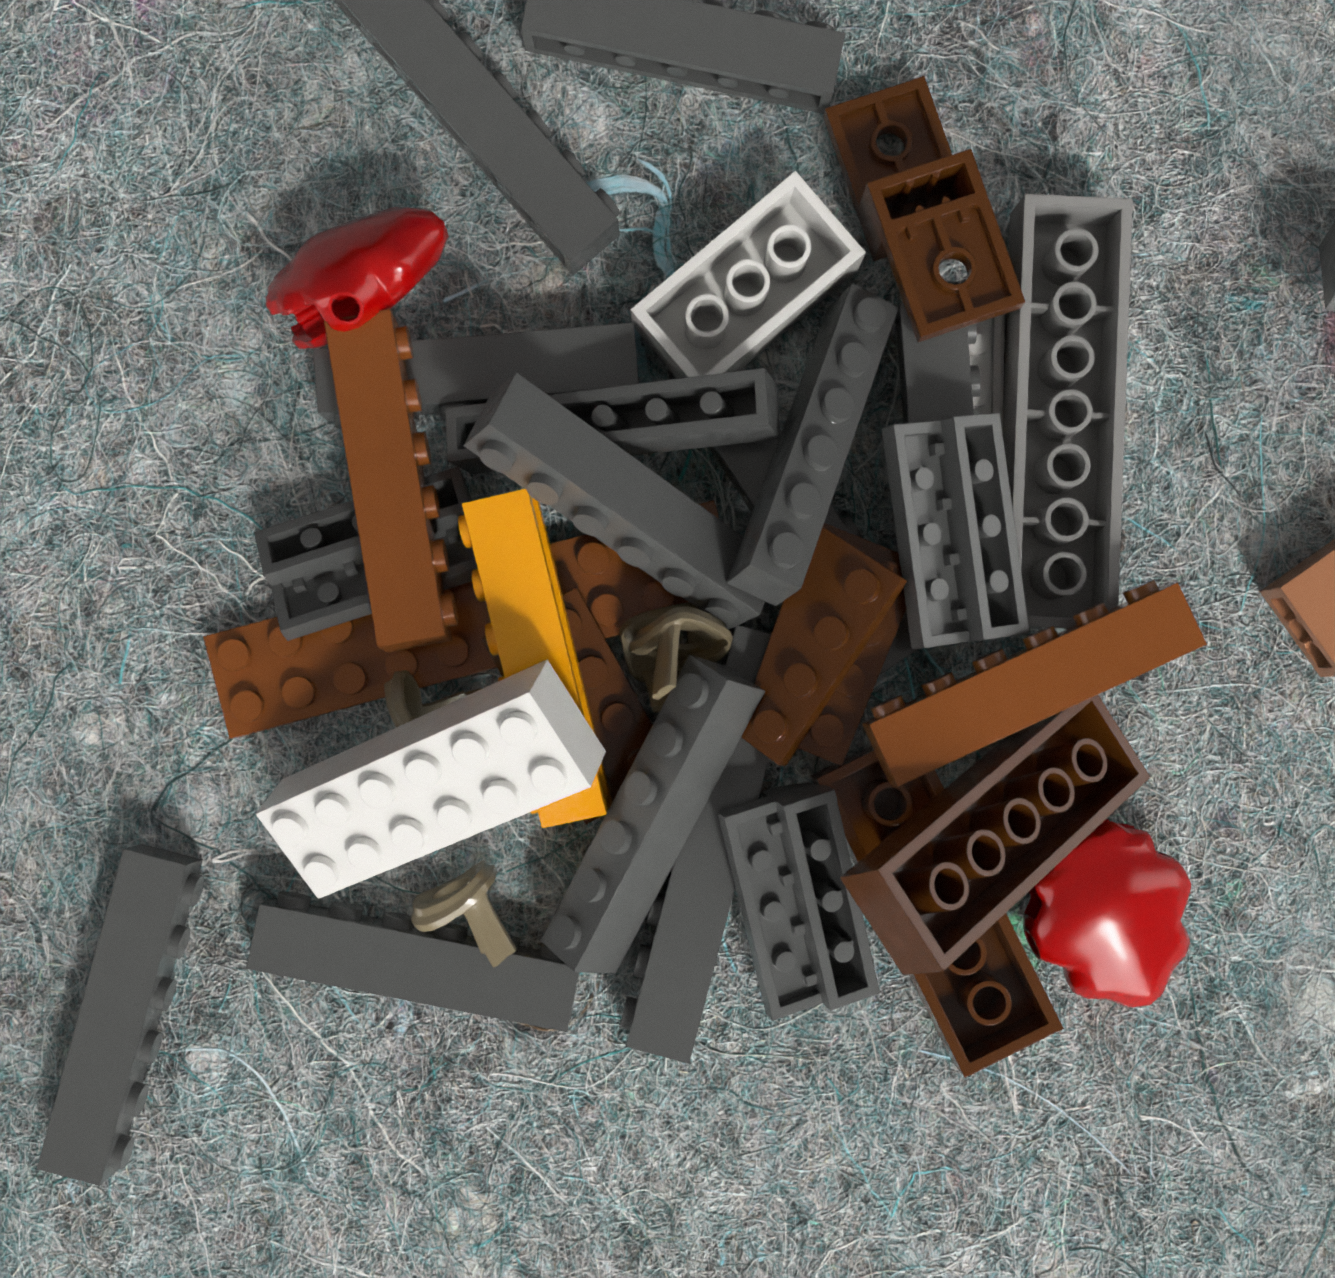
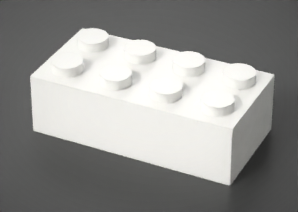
[630,171,866,379]

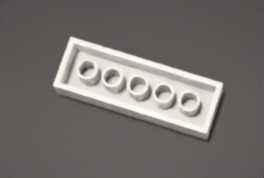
[256,659,606,899]

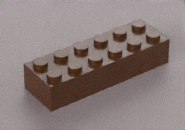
[840,695,1151,975]
[811,745,1064,1078]

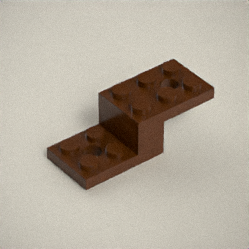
[823,76,1026,343]

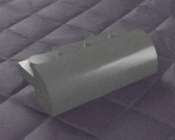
[882,413,1029,649]
[254,467,478,641]
[718,783,880,1021]

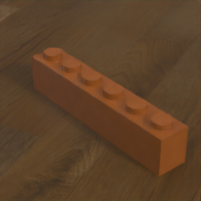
[324,309,458,652]
[862,579,1207,787]

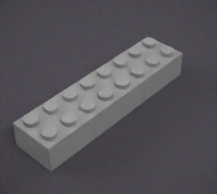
[1003,194,1133,632]

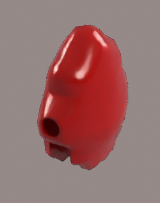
[266,207,448,349]
[1022,819,1191,1008]

